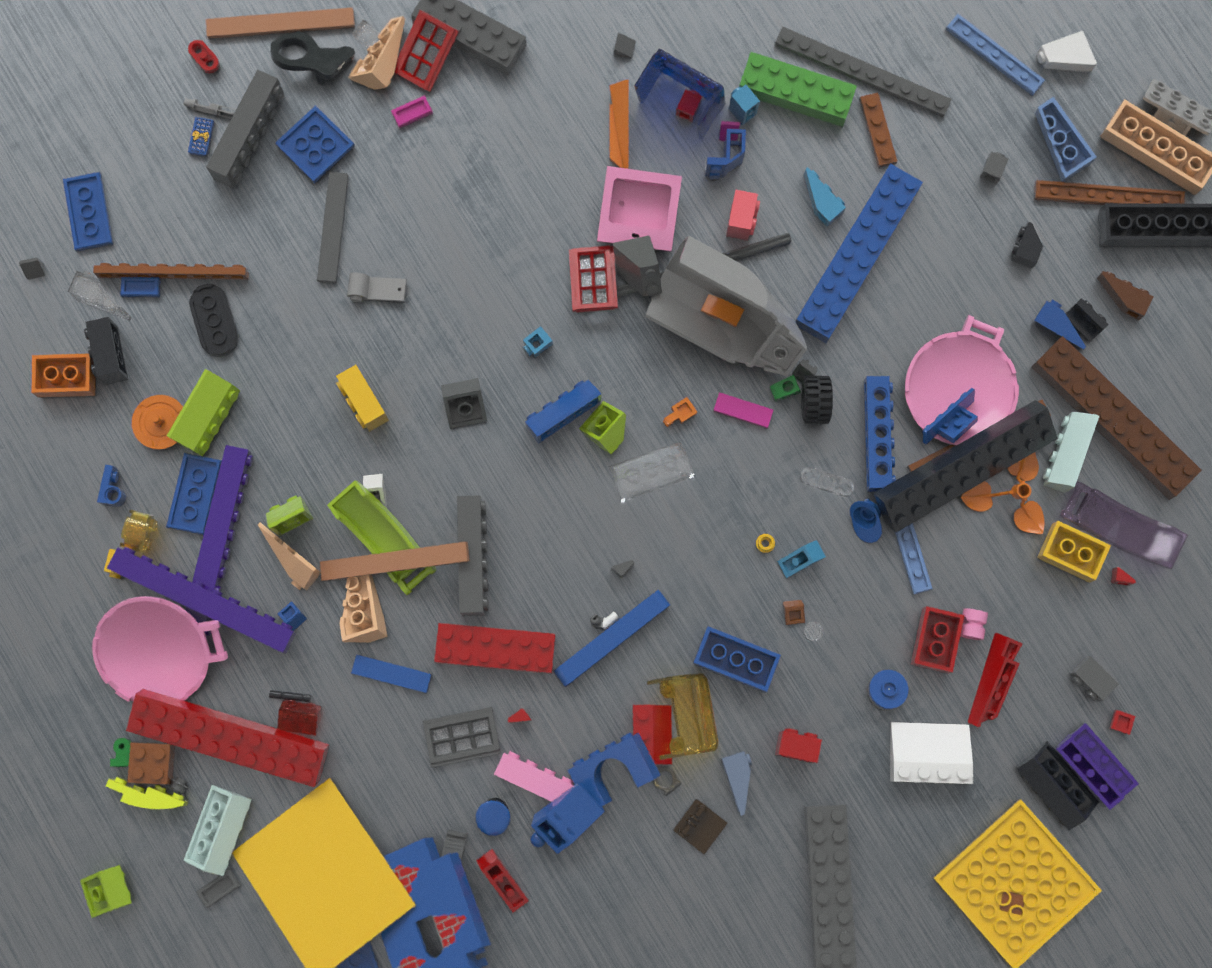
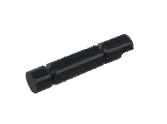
[269,690,311,702]

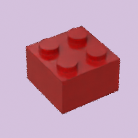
[775,728,822,763]

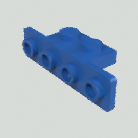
[922,388,978,444]

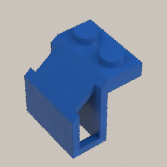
[705,129,746,179]

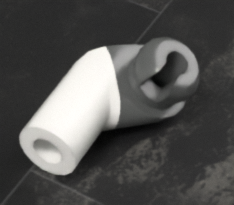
[590,611,620,630]

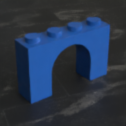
[568,732,661,807]

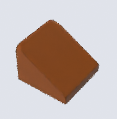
[783,600,805,625]
[1000,891,1024,915]

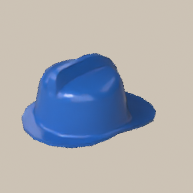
[849,499,882,543]

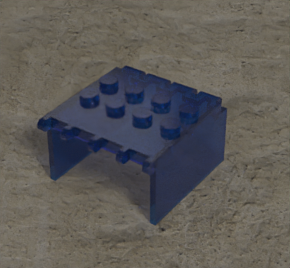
[634,48,725,140]

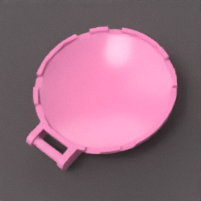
[905,315,1019,445]
[92,596,228,702]

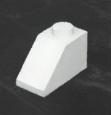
[363,474,387,508]

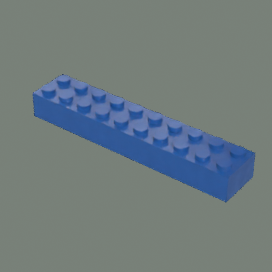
[795,164,923,344]

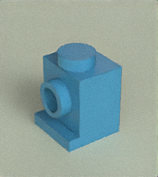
[523,326,553,358]

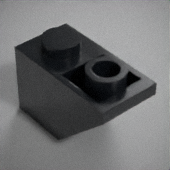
[1011,222,1043,269]

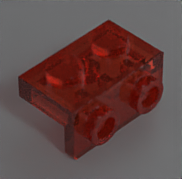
[277,700,321,736]

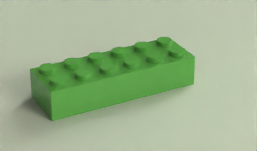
[739,52,857,127]

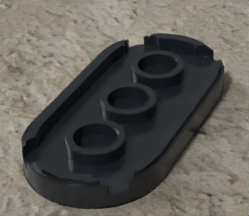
[189,284,239,357]

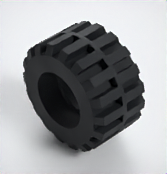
[801,376,833,424]

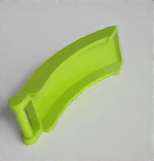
[327,480,437,595]

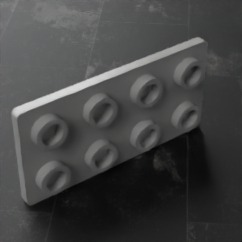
[1143,79,1212,136]

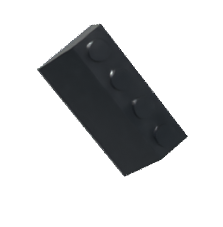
[1017,741,1099,830]

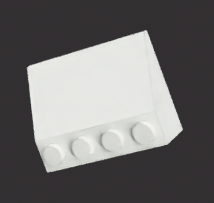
[890,722,973,784]

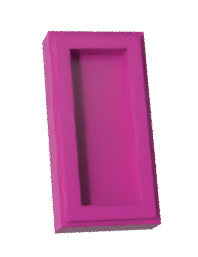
[391,95,433,129]

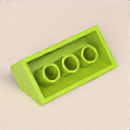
[167,369,240,457]

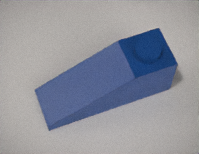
[1035,299,1086,349]

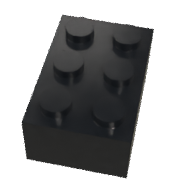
[84,317,129,385]

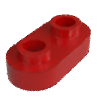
[188,40,220,73]

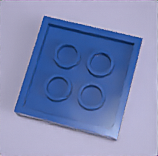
[275,105,355,183]

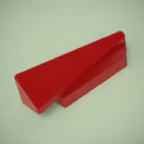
[968,633,1023,727]

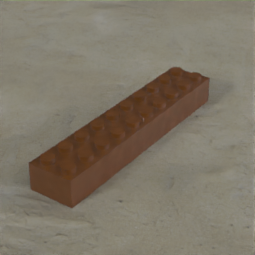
[1031,336,1202,500]

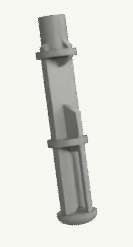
[184,98,236,119]

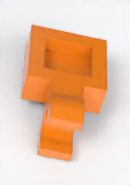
[663,397,698,427]

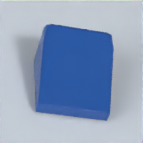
[277,601,307,631]

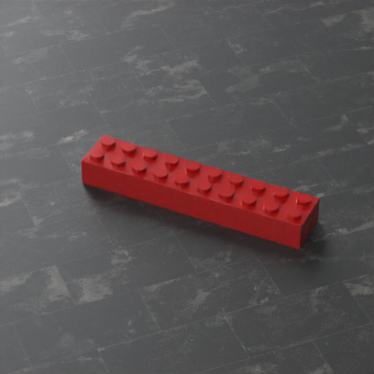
[126,689,330,787]

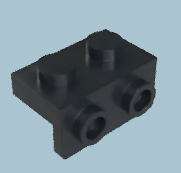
[1066,298,1109,342]

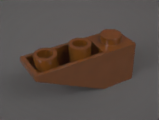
[1097,271,1154,321]

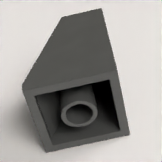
[613,235,662,297]

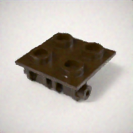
[673,799,728,854]

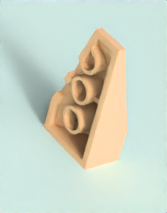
[348,16,405,90]
[258,522,321,591]
[340,575,387,643]

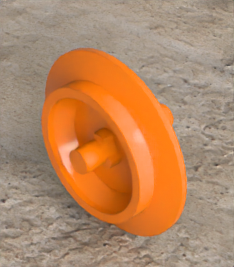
[132,395,183,450]

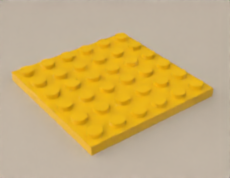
[933,799,1102,968]

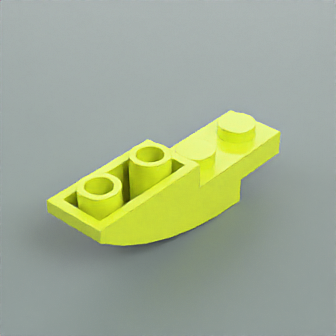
[106,777,188,809]

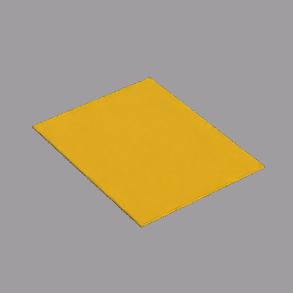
[232,778,416,968]

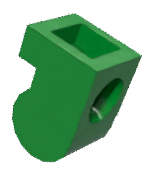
[769,375,801,401]
[110,738,133,768]

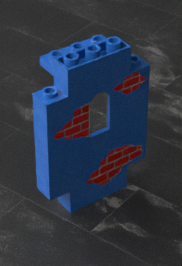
[380,837,491,968]

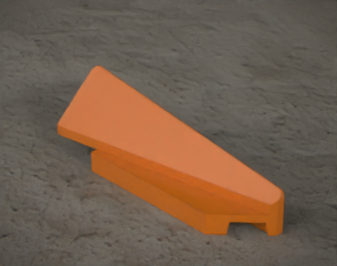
[610,79,629,169]

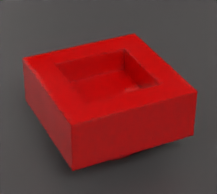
[1109,710,1135,735]

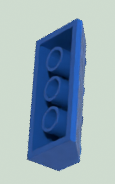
[525,380,601,444]

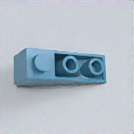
[804,167,846,227]

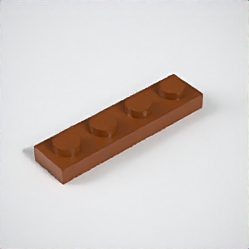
[859,93,897,168]

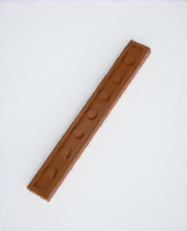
[1034,180,1185,205]

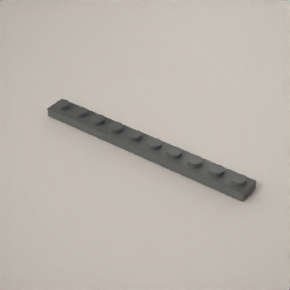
[775,26,952,117]

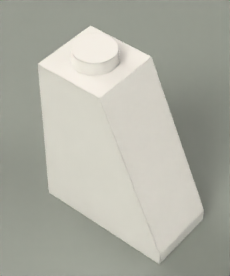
[1037,31,1097,72]

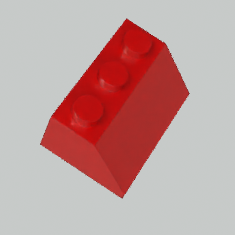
[632,705,672,765]

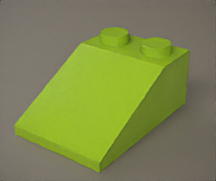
[266,496,313,536]

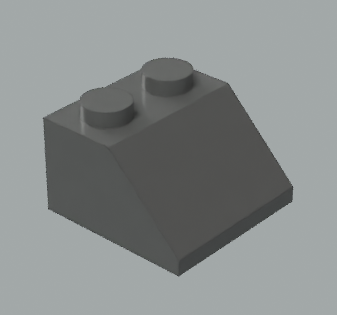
[441,378,487,429]

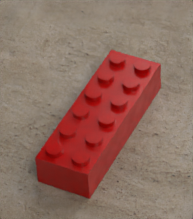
[434,623,556,674]

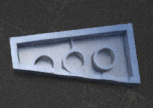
[1035,97,1096,182]

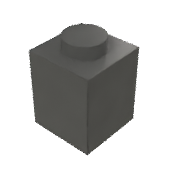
[980,151,1009,184]

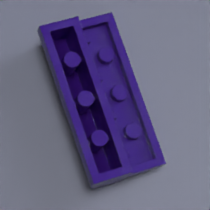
[1056,723,1139,810]

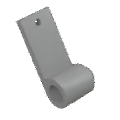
[347,273,407,302]

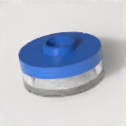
[867,670,909,711]

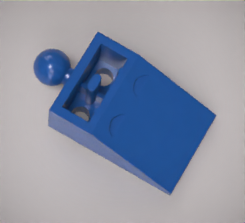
[530,782,605,854]

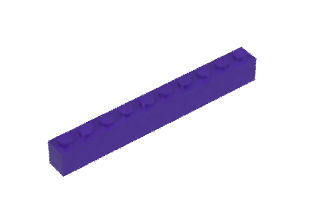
[185,445,253,639]
[107,547,296,654]

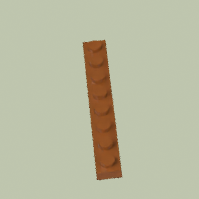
[93,263,249,280]

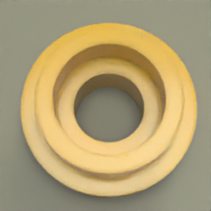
[756,534,775,553]

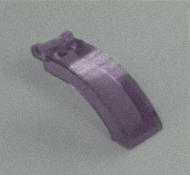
[1060,481,1188,569]

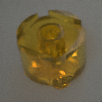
[120,509,158,553]

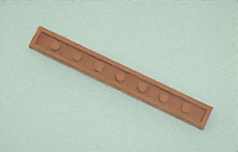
[206,8,355,39]
[320,542,470,581]

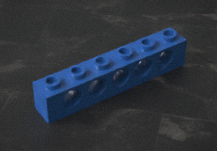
[864,376,896,492]

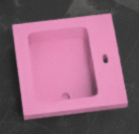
[597,166,682,252]

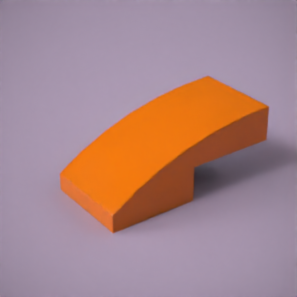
[700,294,745,327]

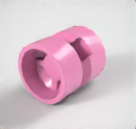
[960,608,988,641]

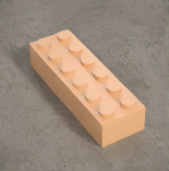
[1100,100,1212,195]

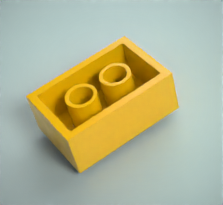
[336,365,389,432]
[1037,521,1111,583]

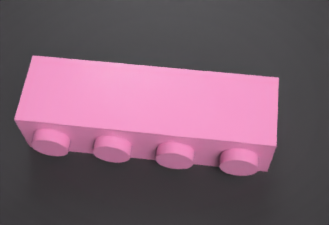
[494,751,574,802]

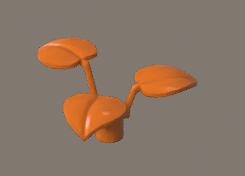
[961,452,1045,534]

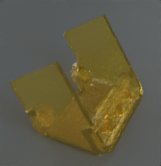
[647,673,718,760]

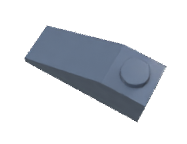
[721,751,752,815]

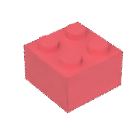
[726,190,760,241]

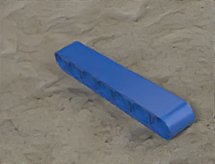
[553,590,671,687]

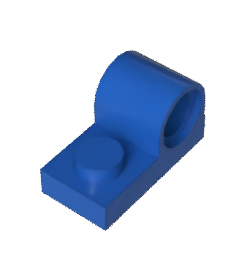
[97,464,126,507]

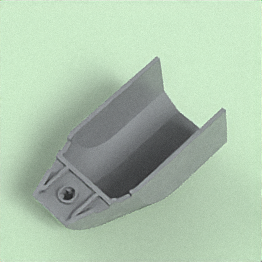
[645,236,807,376]

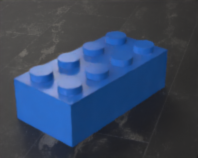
[693,626,781,693]

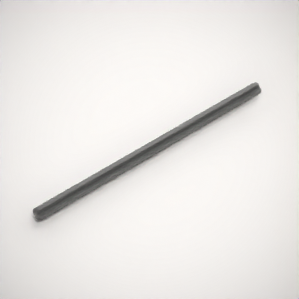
[582,233,791,304]

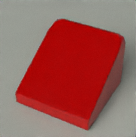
[1111,567,1136,586]
[507,708,532,723]

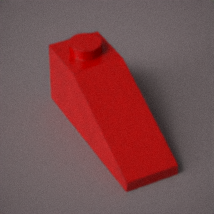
[476,849,529,913]

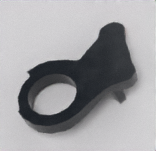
[271,31,355,85]

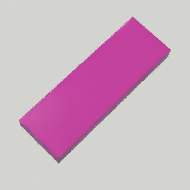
[713,392,773,428]

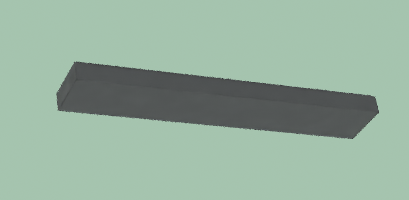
[317,172,349,283]

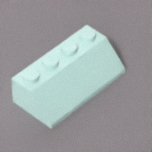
[1043,412,1099,493]
[183,785,251,876]

